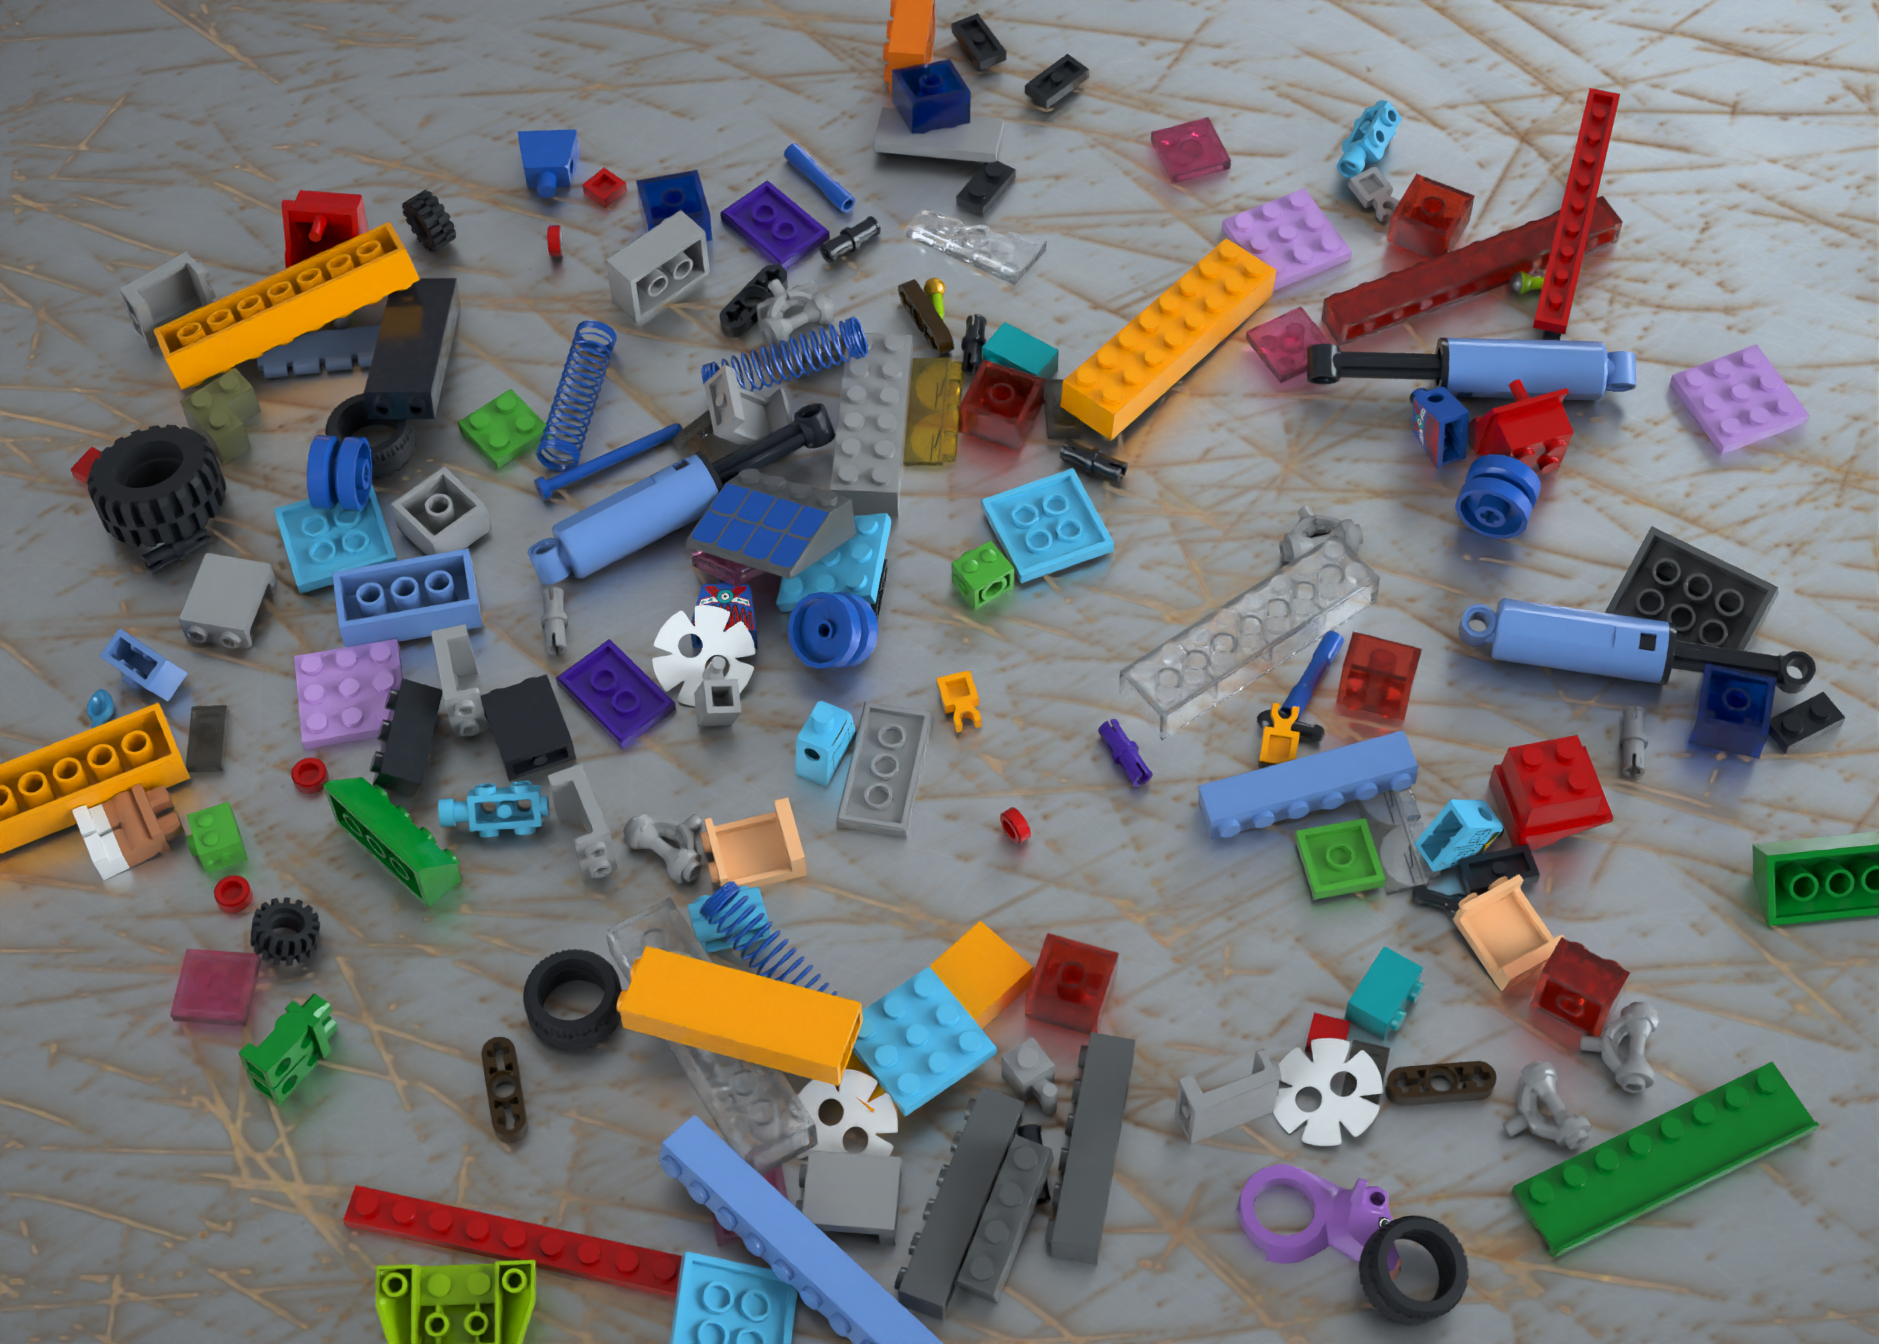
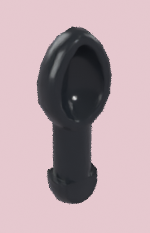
[1257,709,1325,742]
[1412,885,1467,919]

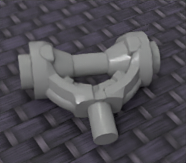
[759,279,836,349]
[1279,506,1363,566]
[623,814,703,884]
[1581,1002,1659,1093]
[1503,1060,1592,1149]

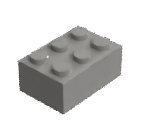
[606,210,710,323]

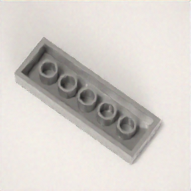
[830,333,913,516]

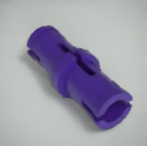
[1098,719,1153,787]

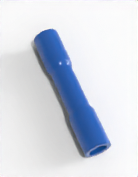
[784,143,855,212]
[1280,631,1344,721]

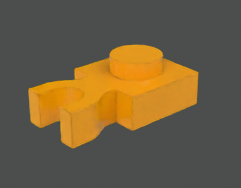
[936,670,982,733]
[1258,703,1300,765]

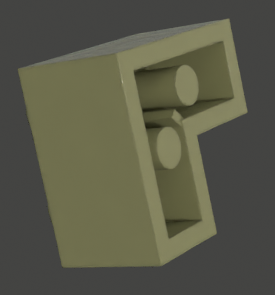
[180,368,261,465]

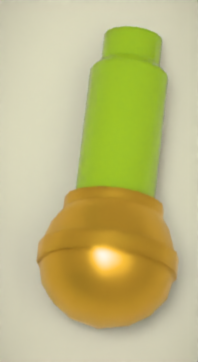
[923,278,946,321]

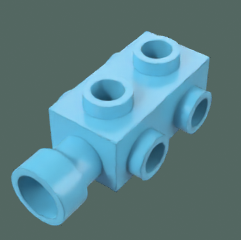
[1337,100,1402,178]
[438,781,550,837]

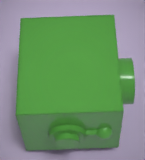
[951,541,1014,609]
[186,801,248,873]

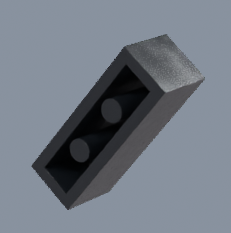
[370,678,442,797]

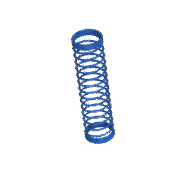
[701,316,868,392]
[536,320,617,472]
[700,881,837,996]

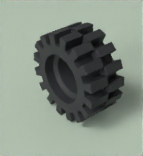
[402,190,456,252]
[250,897,320,966]

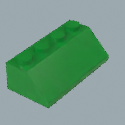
[323,777,462,908]
[1752,831,1879,926]

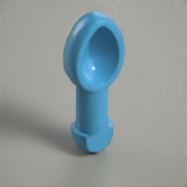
[87,689,114,729]

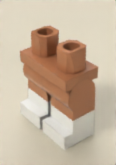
[72,783,185,880]

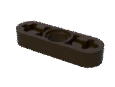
[898,279,954,356]
[481,1037,528,1143]
[1385,1061,1497,1106]

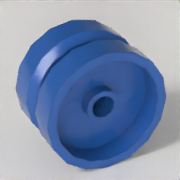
[307,435,372,511]
[1455,454,1541,539]
[788,592,878,669]

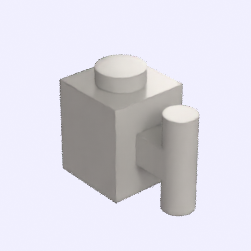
[694,656,741,726]
[1002,1037,1058,1116]

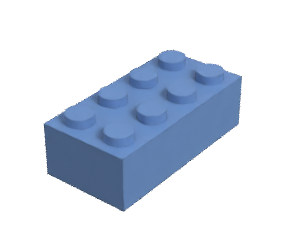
[332,548,483,647]

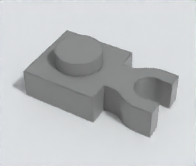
[1348,166,1403,223]

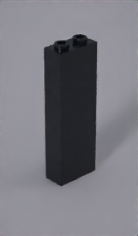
[364,278,460,419]

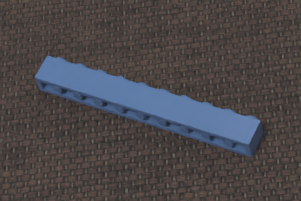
[658,1115,944,1344]

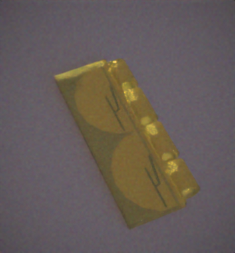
[903,358,964,466]

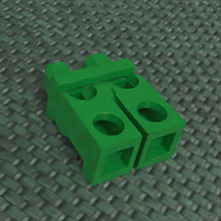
[239,993,339,1106]

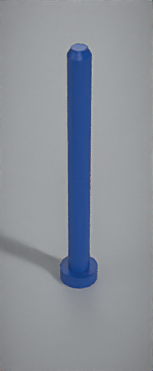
[534,423,683,501]

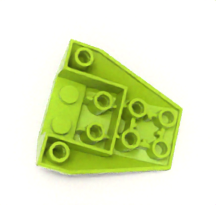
[376,1260,536,1344]

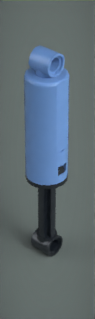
[1307,337,1636,400]
[527,403,836,585]
[1458,598,1816,694]

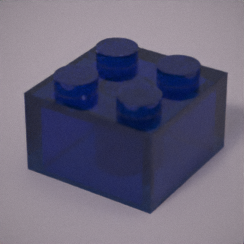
[892,59,971,134]
[636,170,712,242]
[1688,663,1777,759]

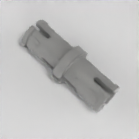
[541,587,568,656]
[1619,706,1648,777]

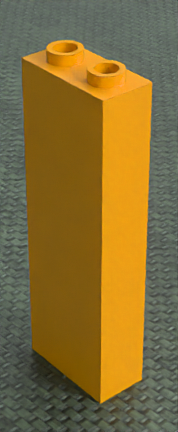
[835,921,1033,1113]
[617,946,863,1086]

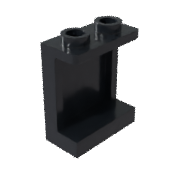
[480,674,576,781]

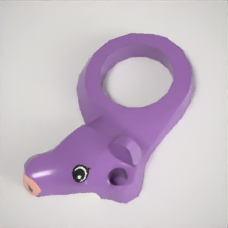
[1236,1164,1402,1281]

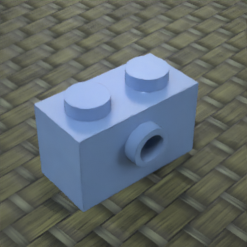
[99,628,188,702]

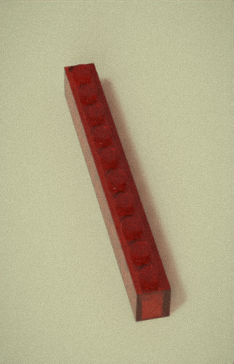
[1321,196,1623,347]

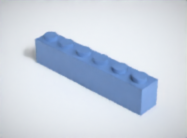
[1198,730,1418,839]

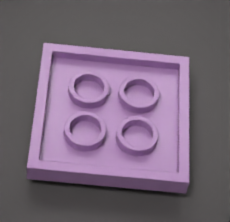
[1222,188,1352,291]
[1670,344,1809,455]
[294,639,403,750]

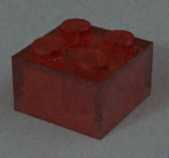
[1387,174,1475,263]
[958,359,1044,451]
[1336,631,1422,720]
[1025,933,1119,1035]
[1530,937,1630,1037]

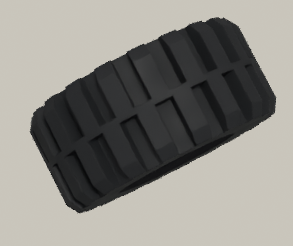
[87,425,226,547]

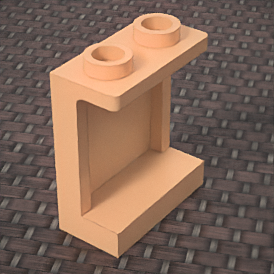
[700,797,807,888]
[1452,874,1571,993]

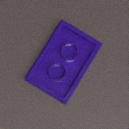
[720,180,830,270]
[556,639,676,749]

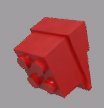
[281,190,369,269]
[1468,379,1574,474]
[1489,735,1614,851]

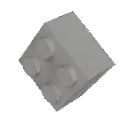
[391,466,492,555]

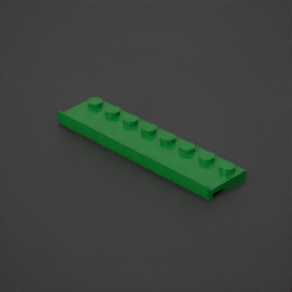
[1511,1061,1819,1257]

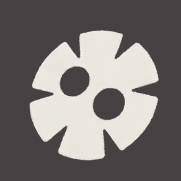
[652,605,755,707]
[1273,1038,1383,1146]
[789,1069,898,1159]

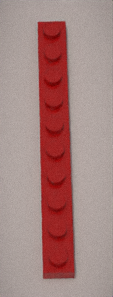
[1533,88,1620,334]
[343,1185,682,1298]

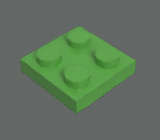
[458,389,551,470]
[1295,818,1386,900]

